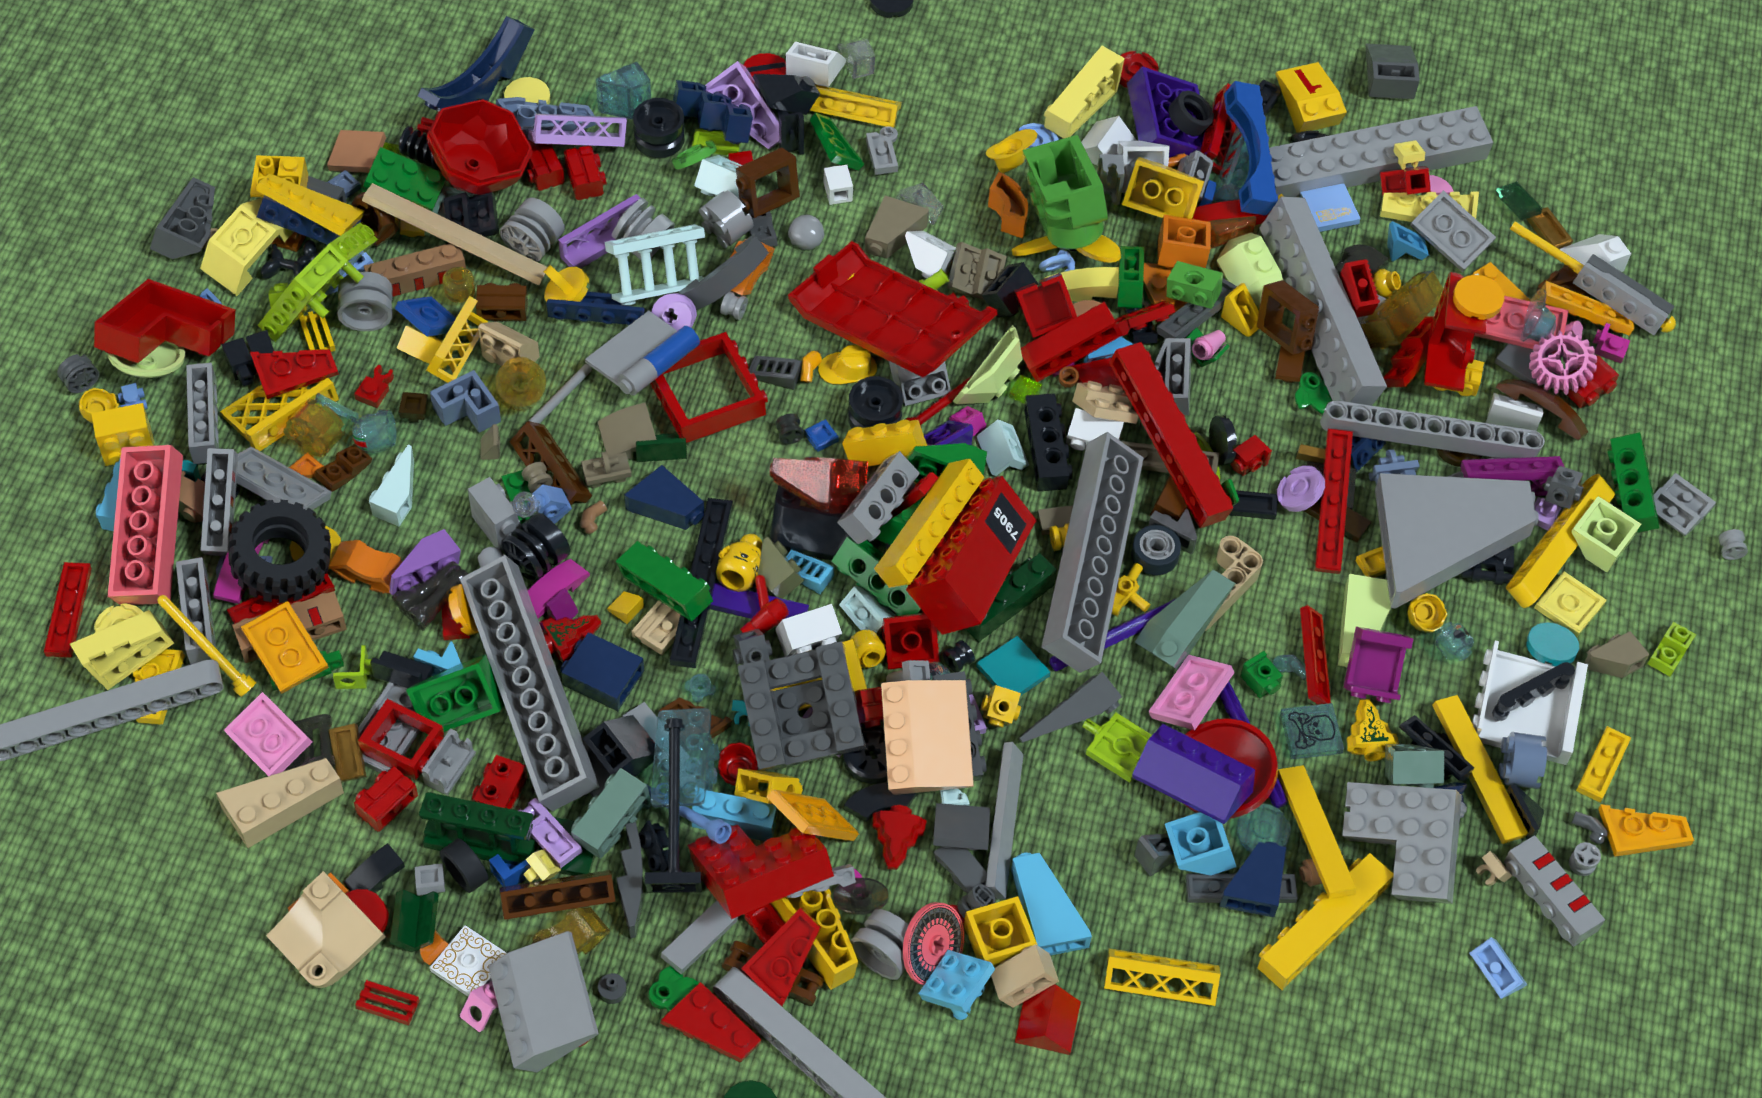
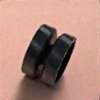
[633,98,685,158]
[848,376,903,429]

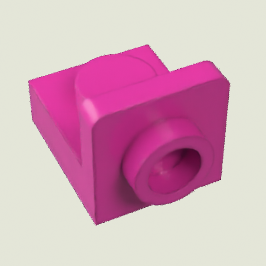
[1593,323,1630,364]

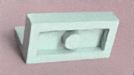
[977,420,1029,476]
[839,586,896,636]

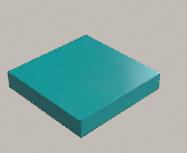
[976,636,1050,696]

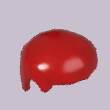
[718,742,758,786]

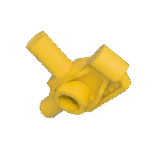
[1111,563,1151,617]

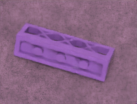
[558,194,641,269]

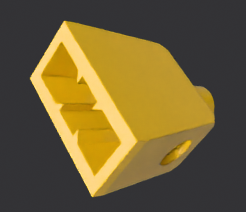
[734,768,802,804]

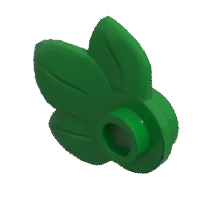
[1294,372,1332,415]
[648,966,699,1012]

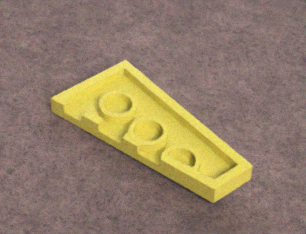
[1380,192,1479,222]

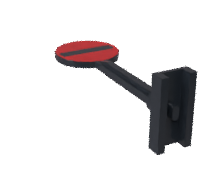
[744,53,804,155]

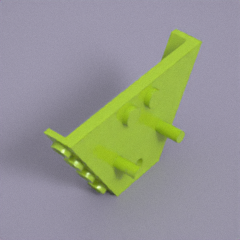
[257,223,378,343]

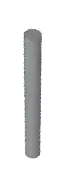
[529,364,592,423]

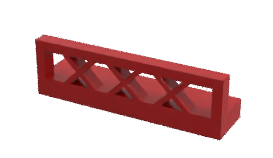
[1200,83,1236,175]

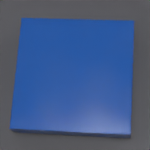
[395,296,456,337]

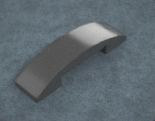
[677,234,769,310]

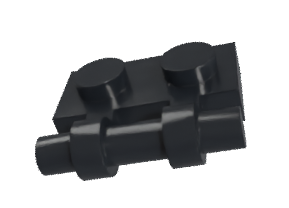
[1461,546,1514,585]

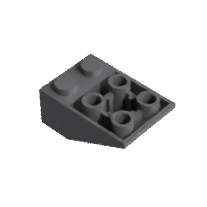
[1365,44,1420,99]

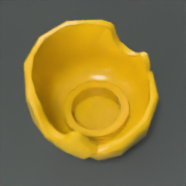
[79,388,119,423]
[1407,593,1448,633]

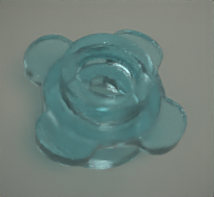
[685,674,716,702]

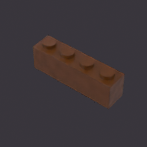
[499,870,615,920]

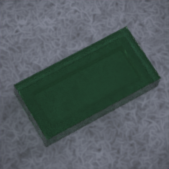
[1496,182,1542,220]

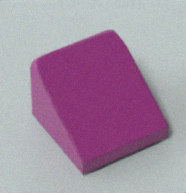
[546,588,578,620]

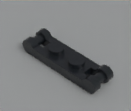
[1492,662,1575,721]

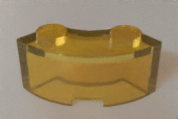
[532,907,610,955]

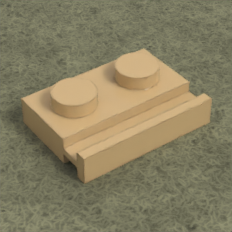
[632,600,680,655]

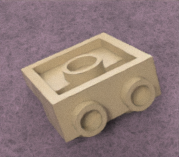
[1072,381,1138,424]

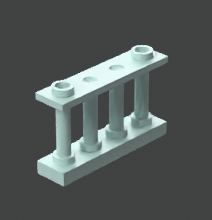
[605,224,705,305]

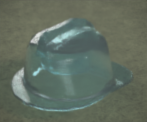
[1520,289,1556,341]

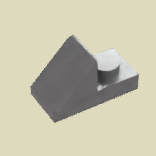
[1148,509,1197,554]

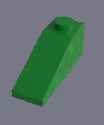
[1118,246,1144,309]

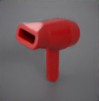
[740,575,789,634]

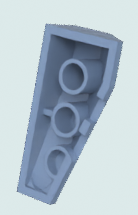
[496,97,597,140]

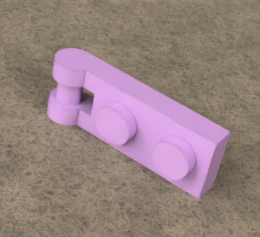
[518,798,582,869]

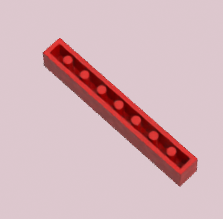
[1109,342,1233,528]

